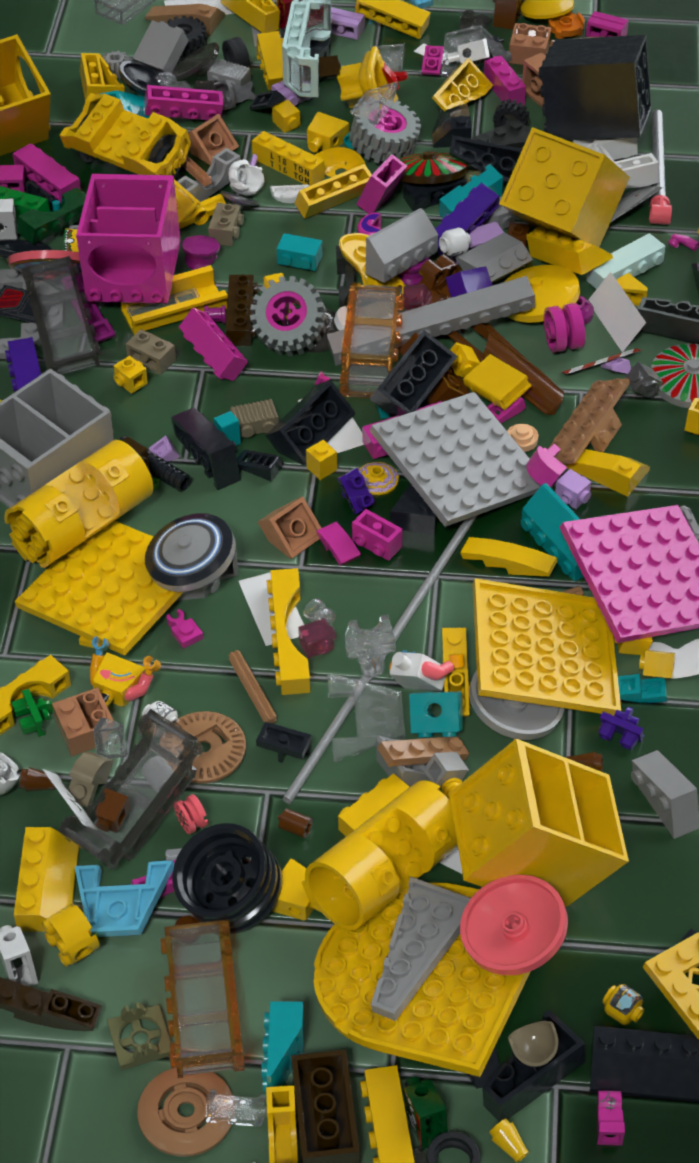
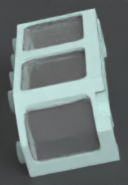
[282,0,331,98]

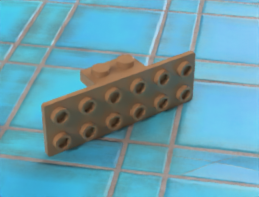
[548,378,630,464]

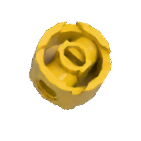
[42,903,100,967]

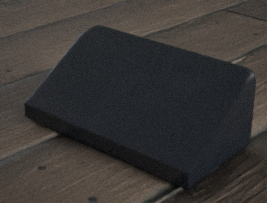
[250,90,286,111]

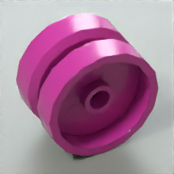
[544,303,585,353]

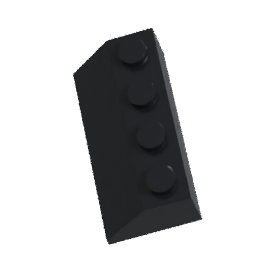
[370,330,458,416]
[265,379,355,465]
[589,1026,699,1102]

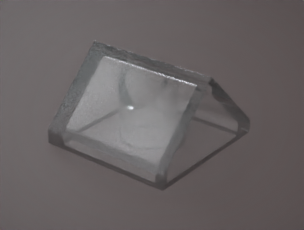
[350,82,398,126]

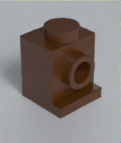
[95,788,131,833]

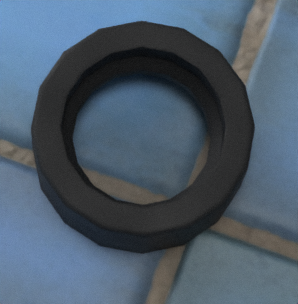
[426,1131,480,1163]

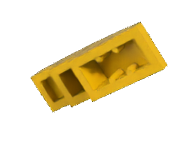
[460,537,558,577]

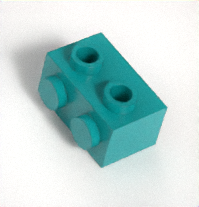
[277,233,323,271]

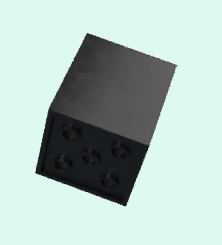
[539,35,651,140]

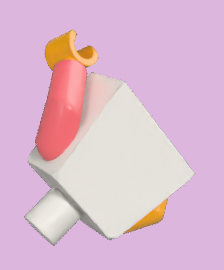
[389,650,464,691]

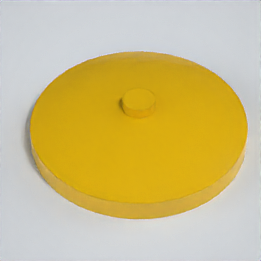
[504,265,580,323]

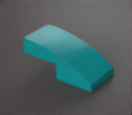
[618,674,667,703]

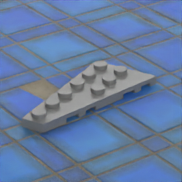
[371,877,471,1021]

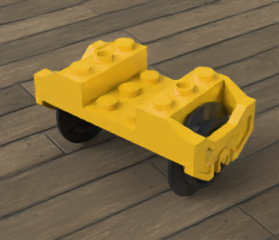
[60,93,191,178]

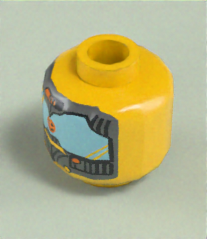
[602,984,644,1025]

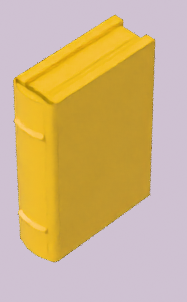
[463,354,532,410]

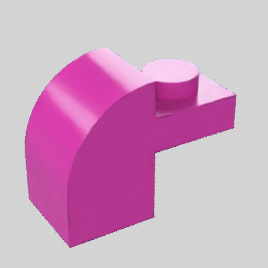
[526,444,567,488]

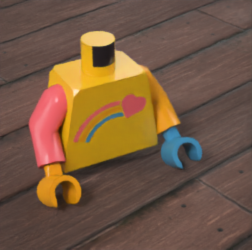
[90,636,161,708]

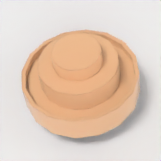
[507,424,538,452]

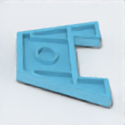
[75,860,174,937]

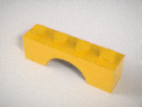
[0,655,71,736]
[266,1086,298,1163]

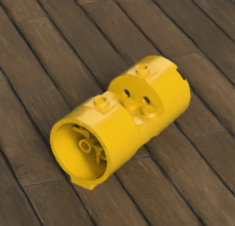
[4,440,153,568]
[301,780,458,930]

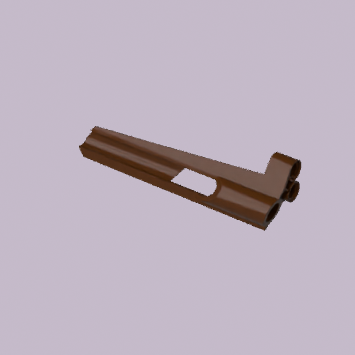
[407,255,564,415]

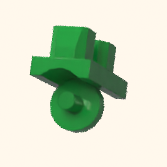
[11,688,53,737]

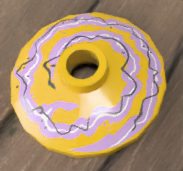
[359,462,399,496]

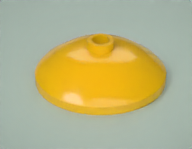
[520,0,574,19]

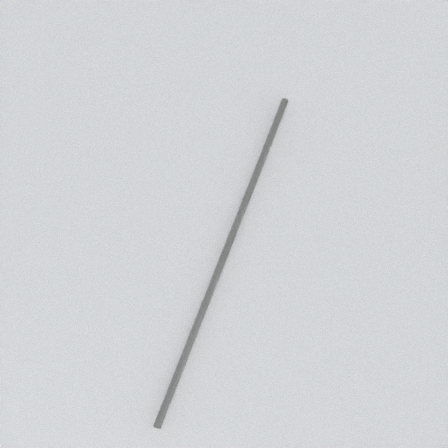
[283,515,478,804]

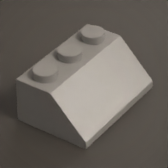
[456,232,533,285]

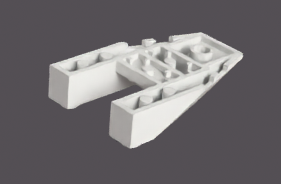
[573,138,659,188]

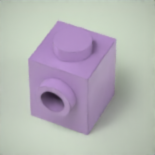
[555,469,591,509]

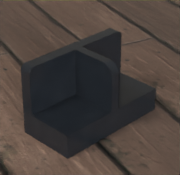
[256,722,312,763]

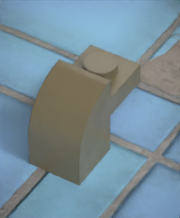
[68,752,114,808]

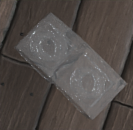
[155,72,191,89]

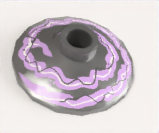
[221,191,259,210]

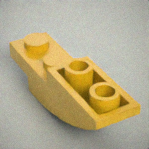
[442,628,470,717]

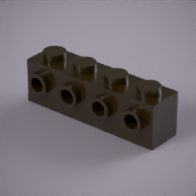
[225,274,258,346]

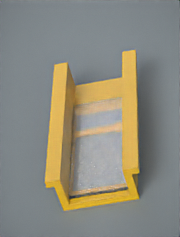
[120,265,228,335]

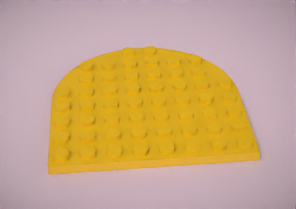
[313,882,531,1077]

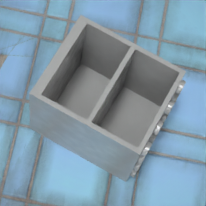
[0,368,114,508]

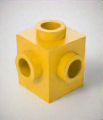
[113,356,148,394]

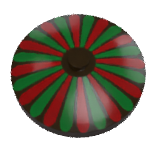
[398,151,468,184]

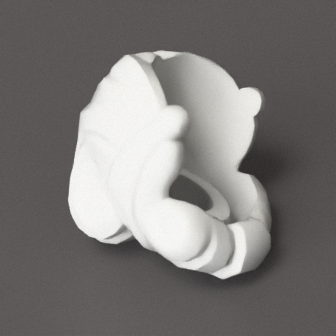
[228,159,264,196]

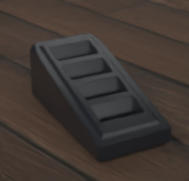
[237,450,282,481]

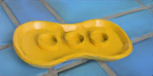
[339,233,406,302]

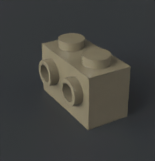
[208,203,244,246]
[126,329,176,375]

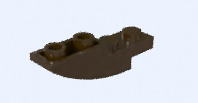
[0,977,102,1031]

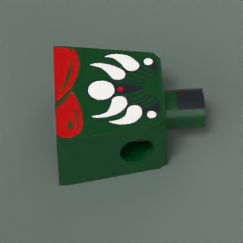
[404,1077,448,1150]

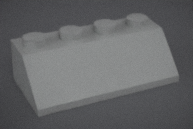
[366,208,438,282]

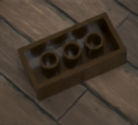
[291,1049,360,1163]

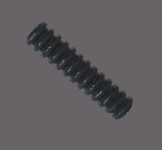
[119,436,191,492]

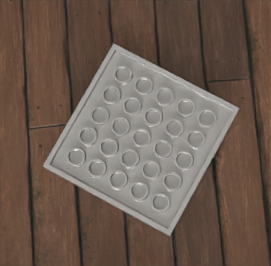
[370,392,541,527]

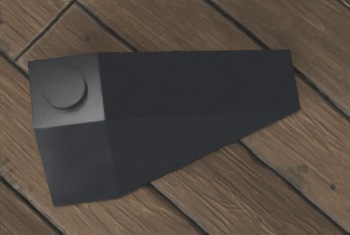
[449,135,522,183]

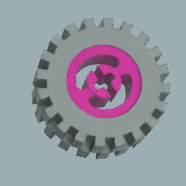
[349,97,421,163]
[250,276,328,356]

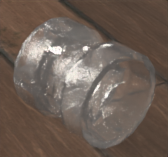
[303,598,336,631]

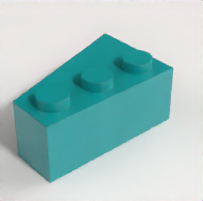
[439,164,503,218]

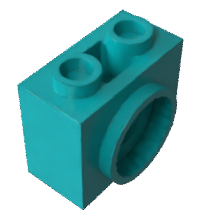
[409,691,463,738]

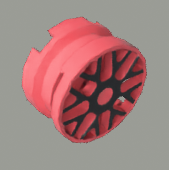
[174,794,208,835]

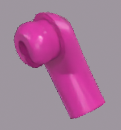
[668,234,699,251]

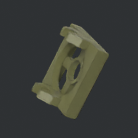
[107,1003,174,1070]

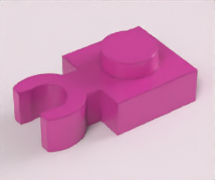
[166,609,204,649]

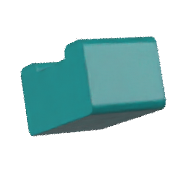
[213,411,241,446]

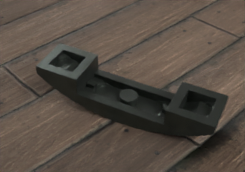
[336,246,354,309]

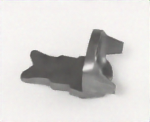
[213,80,256,110]

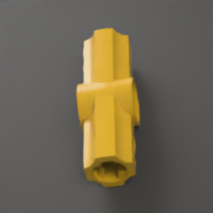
[179,194,226,229]

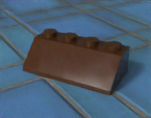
[399,332,471,405]

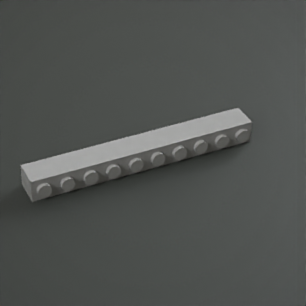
[327,276,535,366]

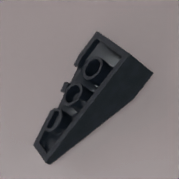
[432,103,472,148]

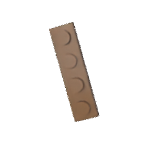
[377,736,470,767]

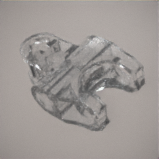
[345,614,396,678]

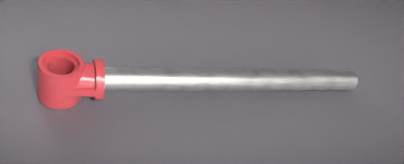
[649,110,672,225]

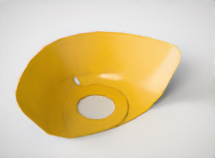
[315,147,366,177]

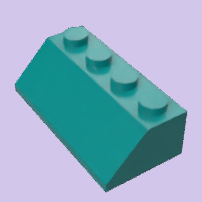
[521,483,584,581]

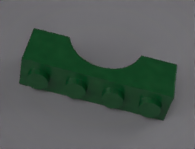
[17,187,86,244]

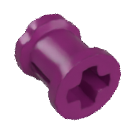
[204,305,226,324]

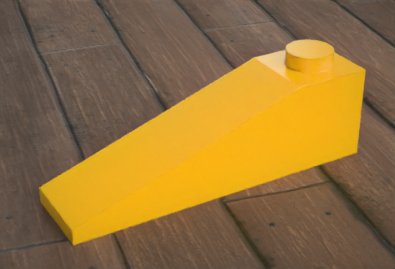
[432,58,493,112]
[563,449,650,497]

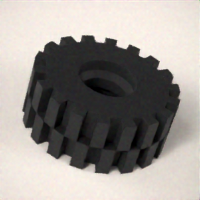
[165,16,207,58]

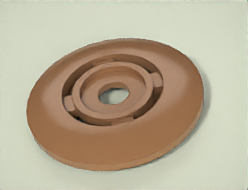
[160,711,246,783]
[137,1066,235,1157]

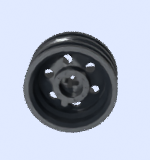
[172,823,282,934]

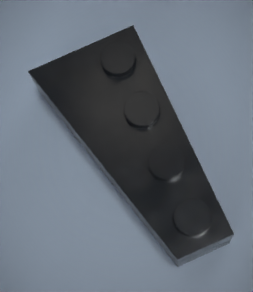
[171,407,241,490]

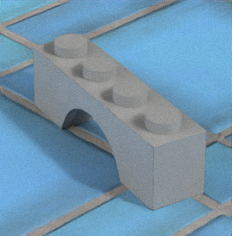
[177,148,241,202]

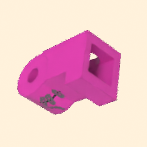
[597,1091,625,1145]

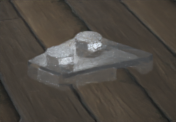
[369,44,405,72]

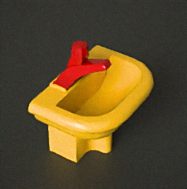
[337,46,408,108]

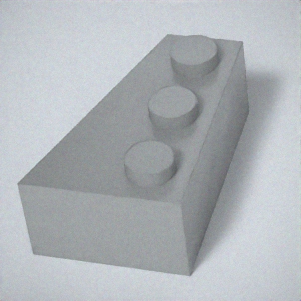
[631,750,699,839]

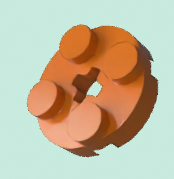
[548,11,585,39]

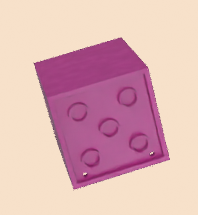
[76,174,181,303]

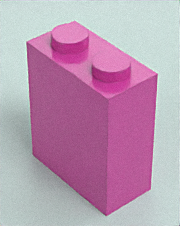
[356,155,407,214]

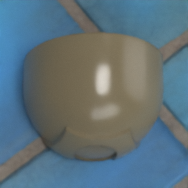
[508,1021,558,1066]

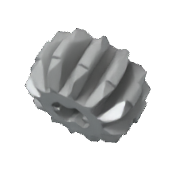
[103,50,131,79]

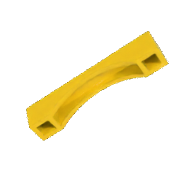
[266,568,310,695]

